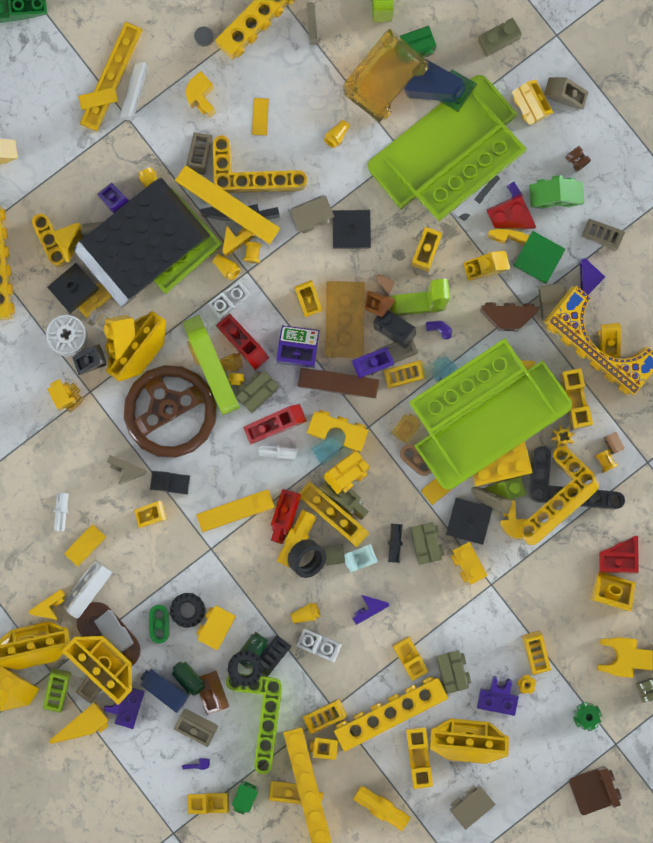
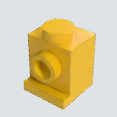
[47,379,77,411]
[309,737,338,760]

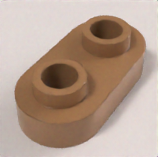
[400,444,432,476]

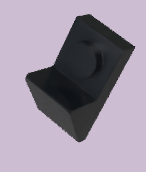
[72,344,106,375]
[150,471,191,495]

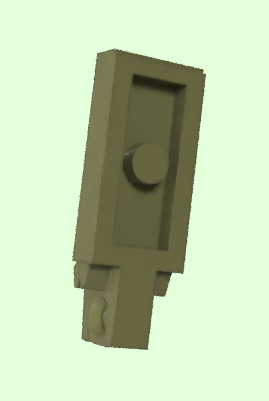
[319,481,369,520]

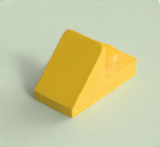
[223,226,256,257]
[598,323,621,358]
[28,589,67,620]

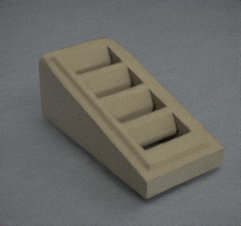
[186,132,212,175]
[581,219,625,251]

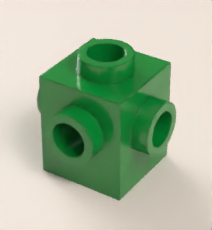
[573,702,602,732]

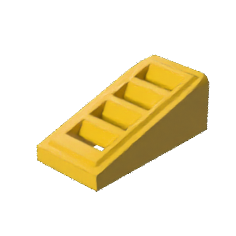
[383,360,427,389]
[521,631,551,675]
[302,699,347,734]

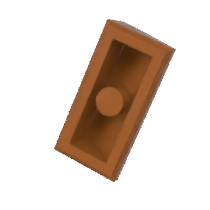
[364,291,396,317]
[199,671,229,715]

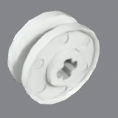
[46,315,88,357]

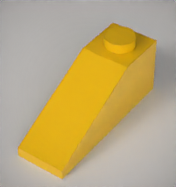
[49,702,111,744]

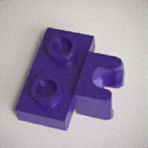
[477,676,519,716]
[103,688,145,729]

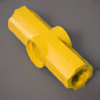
[277,510,317,568]
[353,785,411,832]

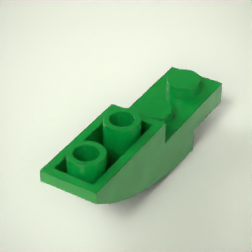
[0,0,47,23]

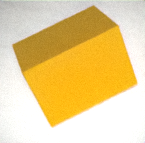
[590,571,636,611]

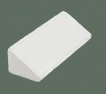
[120,62,148,121]
[61,559,112,619]

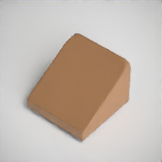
[375,274,394,296]
[604,432,624,455]

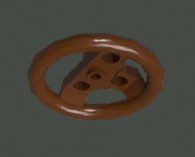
[123,365,217,458]

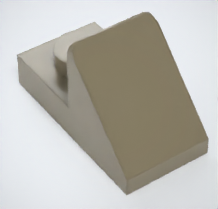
[107,455,147,485]

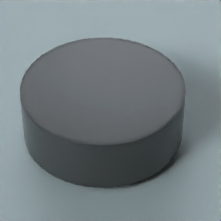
[194,26,213,47]

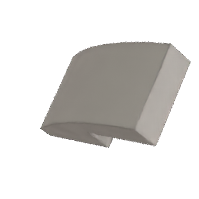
[94,610,134,653]

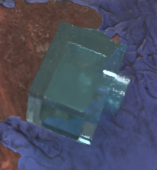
[431,355,459,382]
[311,436,342,466]

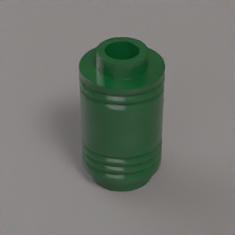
[240,631,268,668]
[172,661,205,696]

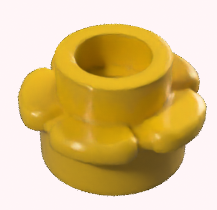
[228,373,245,385]
[517,675,536,694]

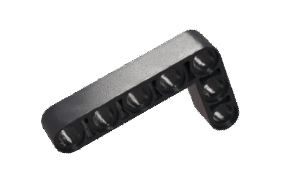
[529,446,625,510]

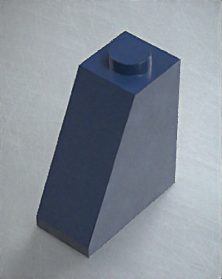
[404,59,465,102]
[140,668,190,713]

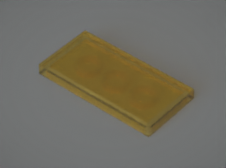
[325,281,365,358]

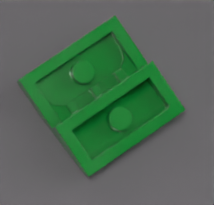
[513,231,566,284]

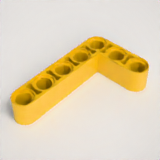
[213,135,307,193]
[520,446,599,545]

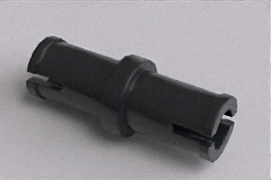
[388,523,403,563]

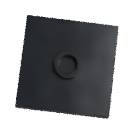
[332,210,371,249]
[47,263,99,314]
[446,498,493,545]

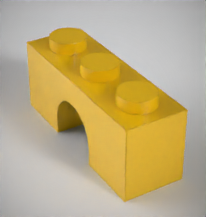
[560,368,593,430]
[307,409,369,453]
[405,726,433,789]

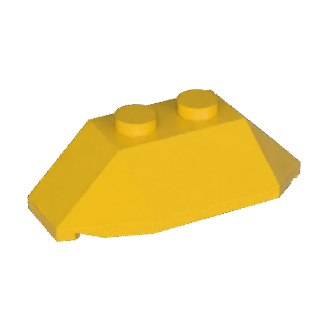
[106,311,166,382]
[0,621,70,670]
[61,636,132,705]
[0,666,40,711]
[430,718,509,764]

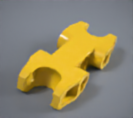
[596,637,653,678]

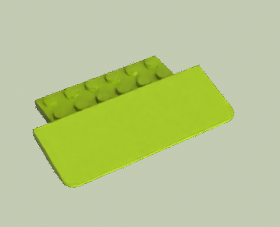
[368,75,527,222]
[409,338,572,490]

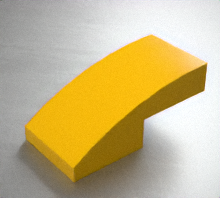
[487,229,529,245]
[64,524,106,567]
[392,636,429,681]
[187,793,230,814]

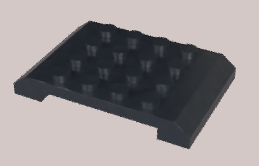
[73,177,210,308]

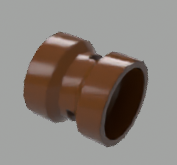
[565,146,591,172]

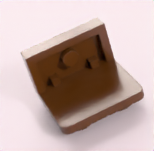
[569,766,622,815]

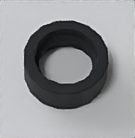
[288,539,326,578]

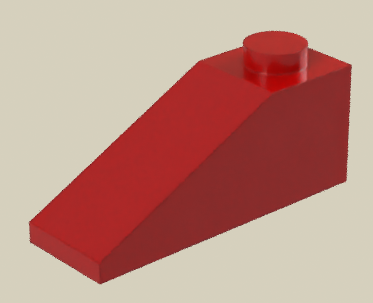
[215,313,269,370]
[243,404,307,445]

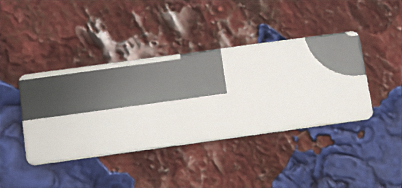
[454,176,501,221]

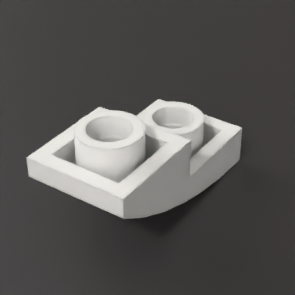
[208,280,252,319]
[297,629,342,662]

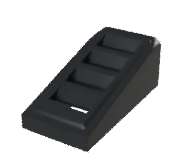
[259,635,292,676]

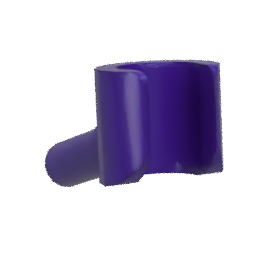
[182,758,210,770]

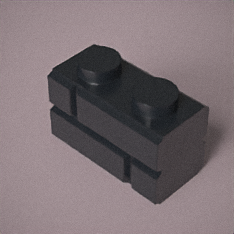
[373,310,416,349]

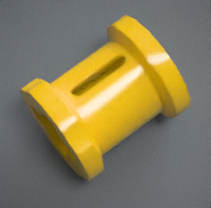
[243,241,262,264]
[594,449,618,473]

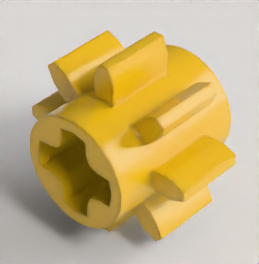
[551,425,575,448]

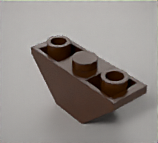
[480,302,539,332]

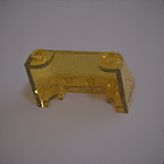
[343,29,428,123]

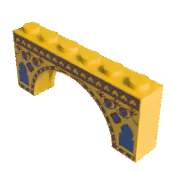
[543,286,653,395]

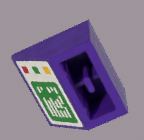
[276,325,320,368]

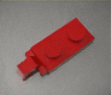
[271,489,301,544]

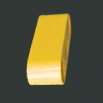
[32,213,67,267]

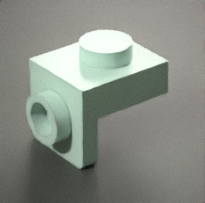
[344,544,378,572]

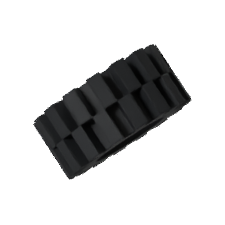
[170,593,205,628]
[227,650,263,687]

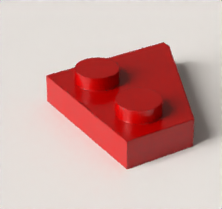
[486,194,536,229]
[599,536,639,574]

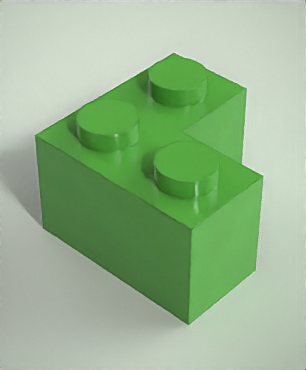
[529,175,584,209]

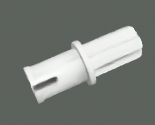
[259,445,297,460]
[53,493,69,532]

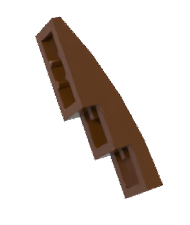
[298,368,379,399]

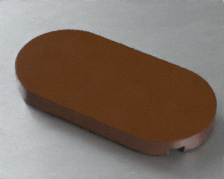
[77,602,141,666]

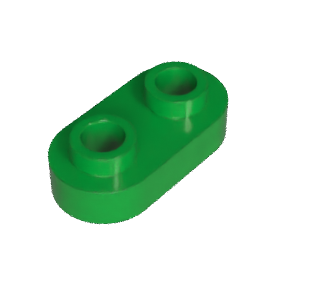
[149,605,169,644]

